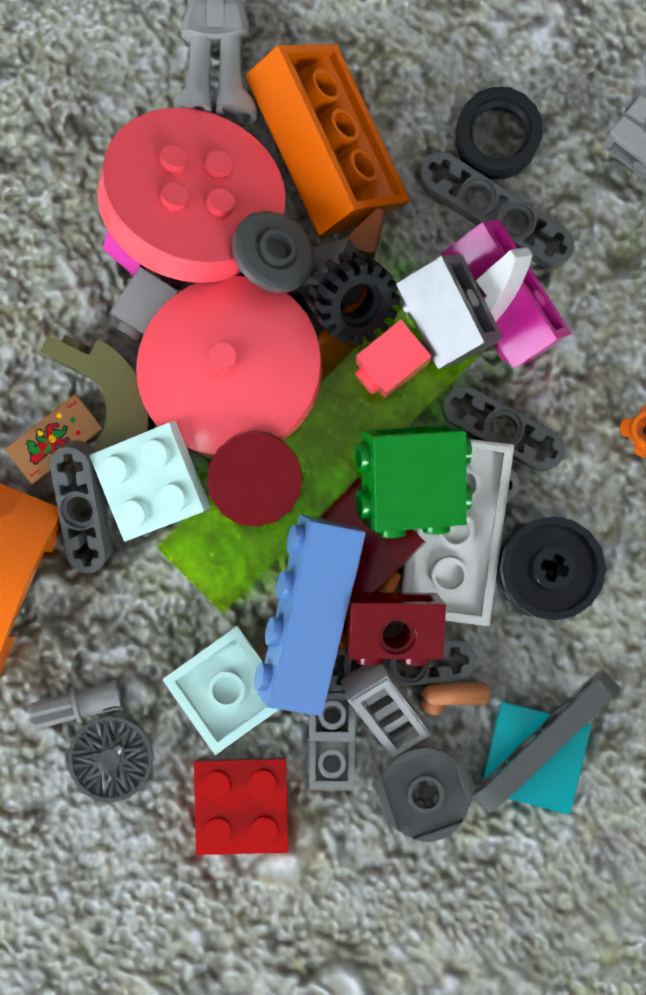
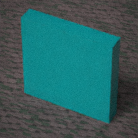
[480,701,592,815]

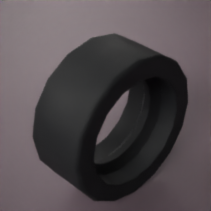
[455,87,543,179]

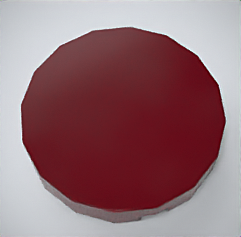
[207,430,303,527]

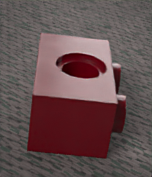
[343,592,446,666]

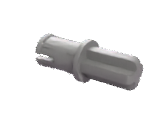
[28,680,123,729]

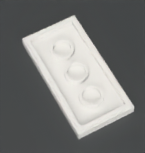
[401,439,514,626]

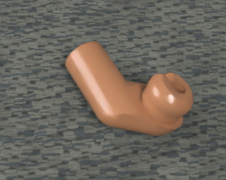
[420,681,490,716]

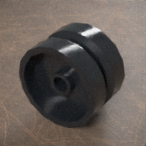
[496,516,606,620]

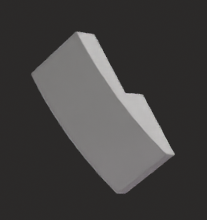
[309,693,355,790]

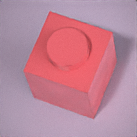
[355,320,432,399]

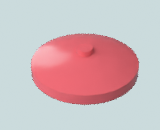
[136,276,323,458]

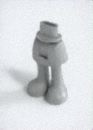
[173,0,257,126]

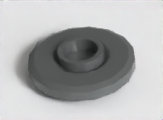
[232,210,315,294]
[67,715,154,803]

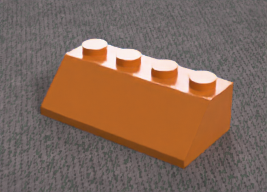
[245,44,411,236]

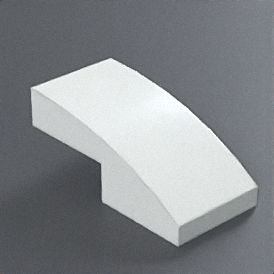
[476,247,533,322]

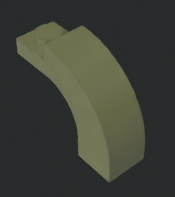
[40,335,154,452]

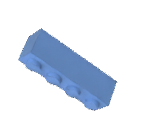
[254,514,366,716]

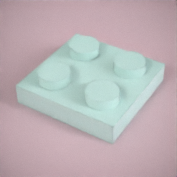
[89,420,211,542]
[162,625,279,755]

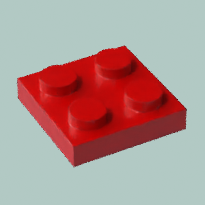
[194,757,289,855]

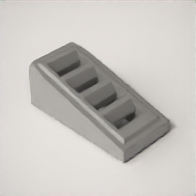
[341,663,432,758]

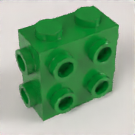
[354,424,472,538]

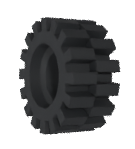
[308,252,400,345]

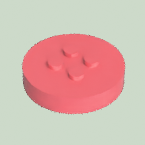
[97,108,285,283]

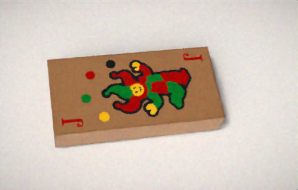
[4,394,103,486]

